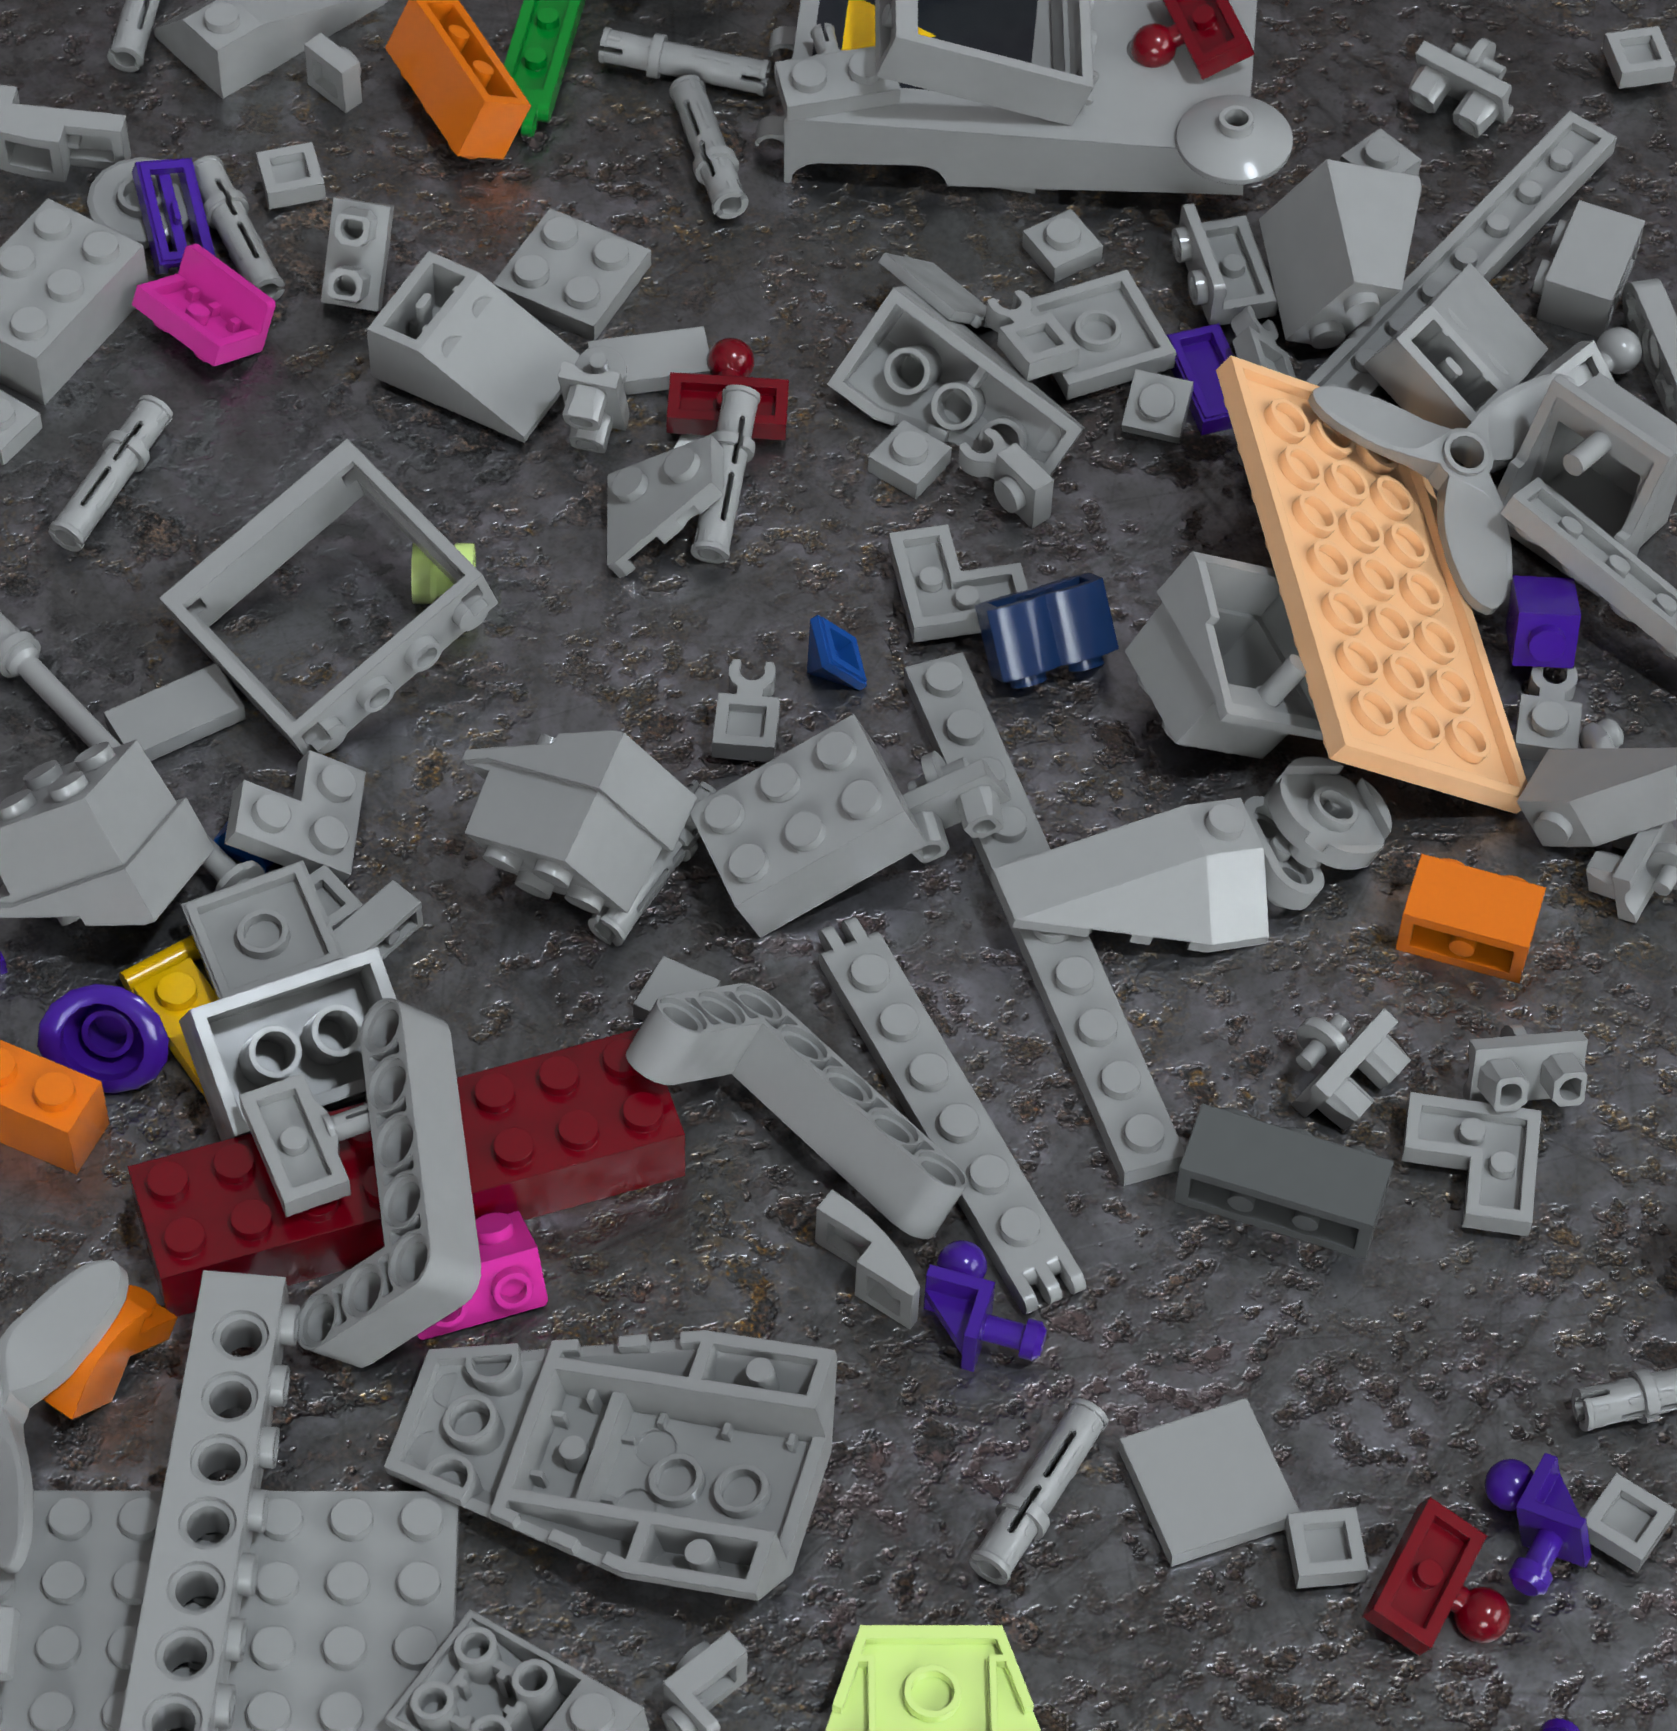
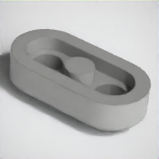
[1244,796,1325,910]

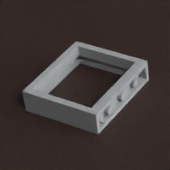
[875,0,1099,126]
[160,438,498,757]

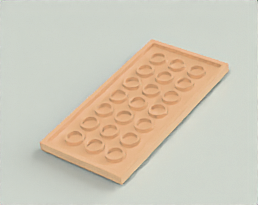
[1216,355,1528,814]

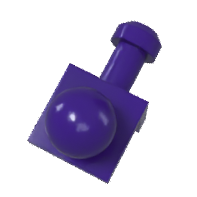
[923,1240,1047,1372]
[1485,1453,1591,1596]

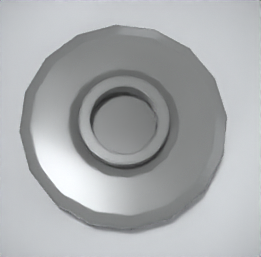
[87,157,190,249]

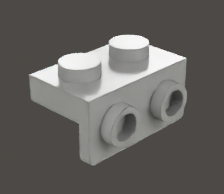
[1171,203,1278,325]

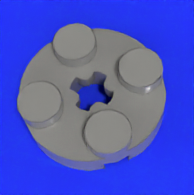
[1264,757,1392,870]

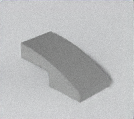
[815,1190,920,1330]

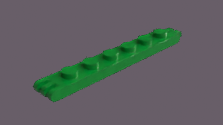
[504,0,586,137]

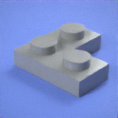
[888,524,1028,643]
[224,750,366,883]
[1401,1092,1542,1237]

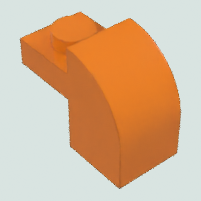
[42,1284,178,1420]

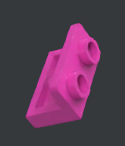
[132,243,276,367]
[417,1211,548,1340]

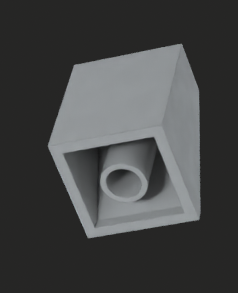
[1259,159,1422,349]

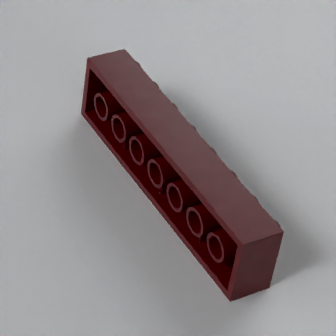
[127,1028,685,1317]

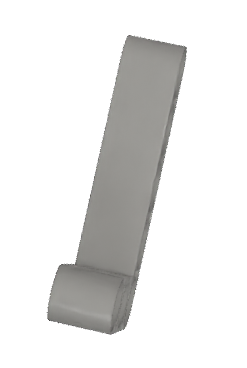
[626,983,968,1239]
[297,998,481,1368]

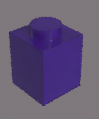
[1505,575,1581,669]

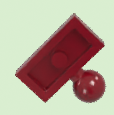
[1131,0,1255,80]
[666,338,789,440]
[1361,1497,1510,1656]

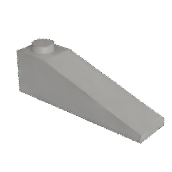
[154,0,391,99]
[827,285,1085,476]
[990,797,1269,953]

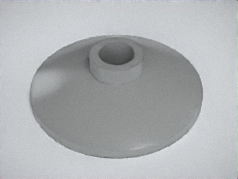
[1176,95,1293,185]

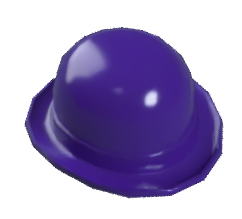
[37,984,169,1093]

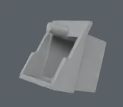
[1497,373,1677,597]
[1125,551,1323,759]
[462,730,697,914]
[0,739,215,926]

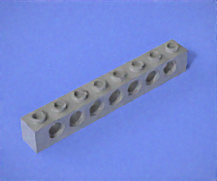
[119,1270,300,1731]

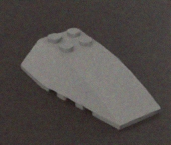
[384,1330,837,1601]

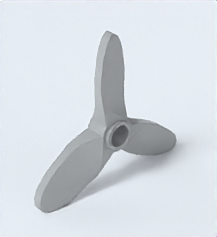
[1308,373,1577,615]
[0,1259,129,1574]

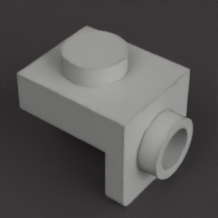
[661,1631,748,1731]

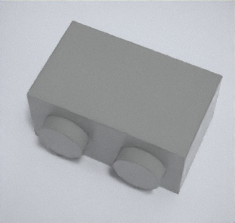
[1532,200,1645,338]

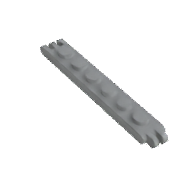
[818,916,1086,1315]

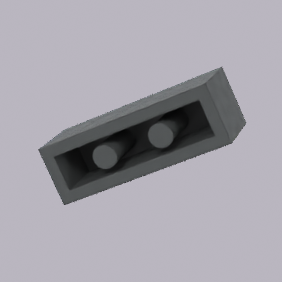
[1174,1103,1394,1260]

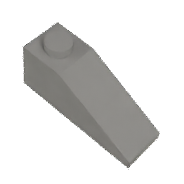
[1517,747,1677,847]

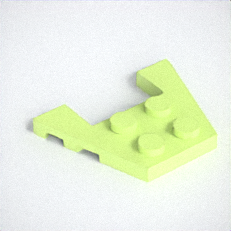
[825,1625,1041,1731]

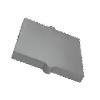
[879,252,990,328]

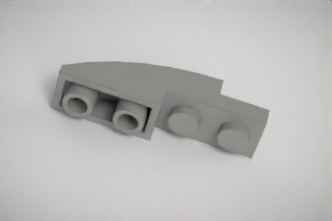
[0,85,131,183]

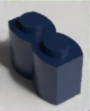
[975,573,1119,688]

